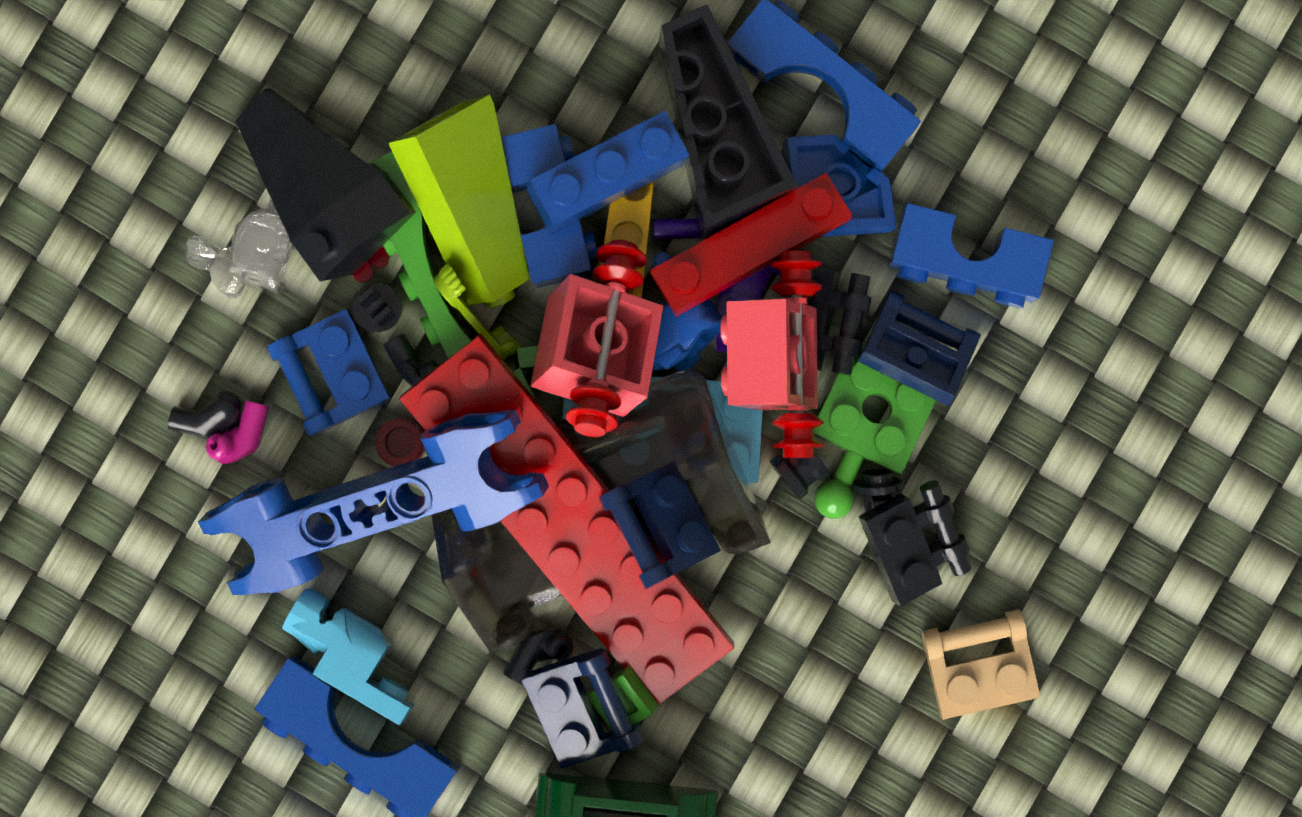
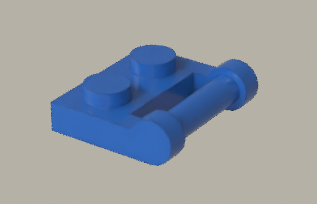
[266,308,391,437]

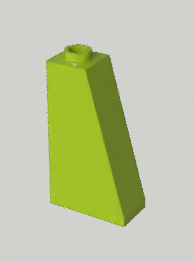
[388,94,530,308]

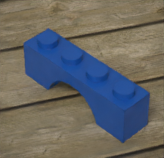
[727,0,921,172]
[254,656,461,817]

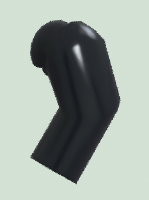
[383,333,439,387]
[168,390,241,439]
[503,628,573,685]

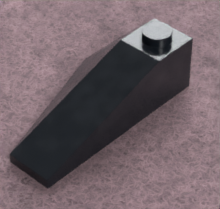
[236,88,416,282]

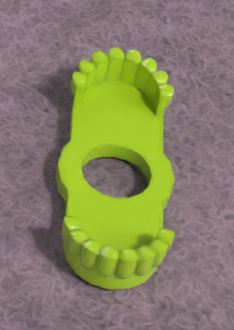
[433,263,522,360]

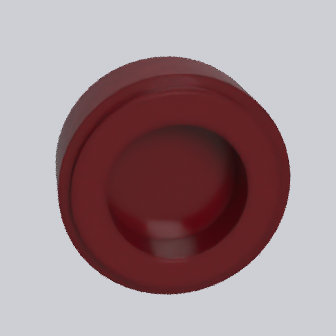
[375,418,425,466]

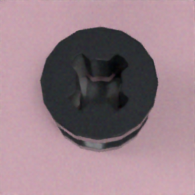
[769,452,831,500]

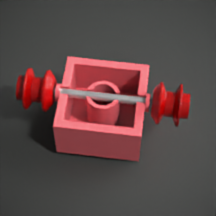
[530,240,663,437]
[720,251,824,458]

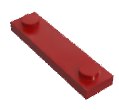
[650,173,852,317]

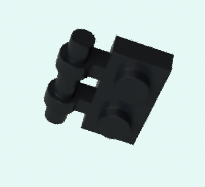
[781,268,871,376]
[858,480,971,607]

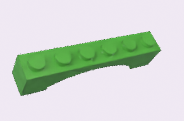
[367,152,538,402]

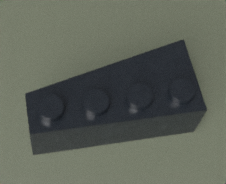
[658,4,797,239]

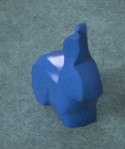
[652,251,723,372]

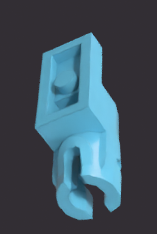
[282,588,415,726]

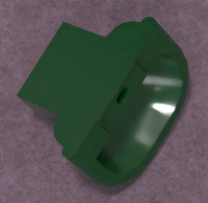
[534,773,718,817]

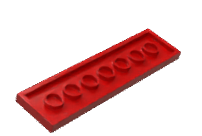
[399,333,734,704]

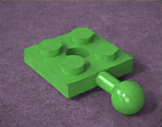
[814,347,936,519]

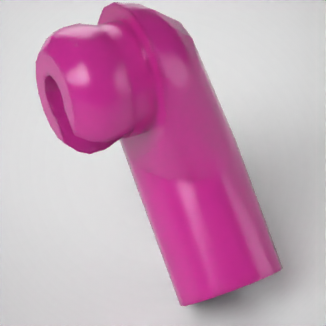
[206,401,269,464]

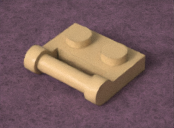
[922,609,1041,720]

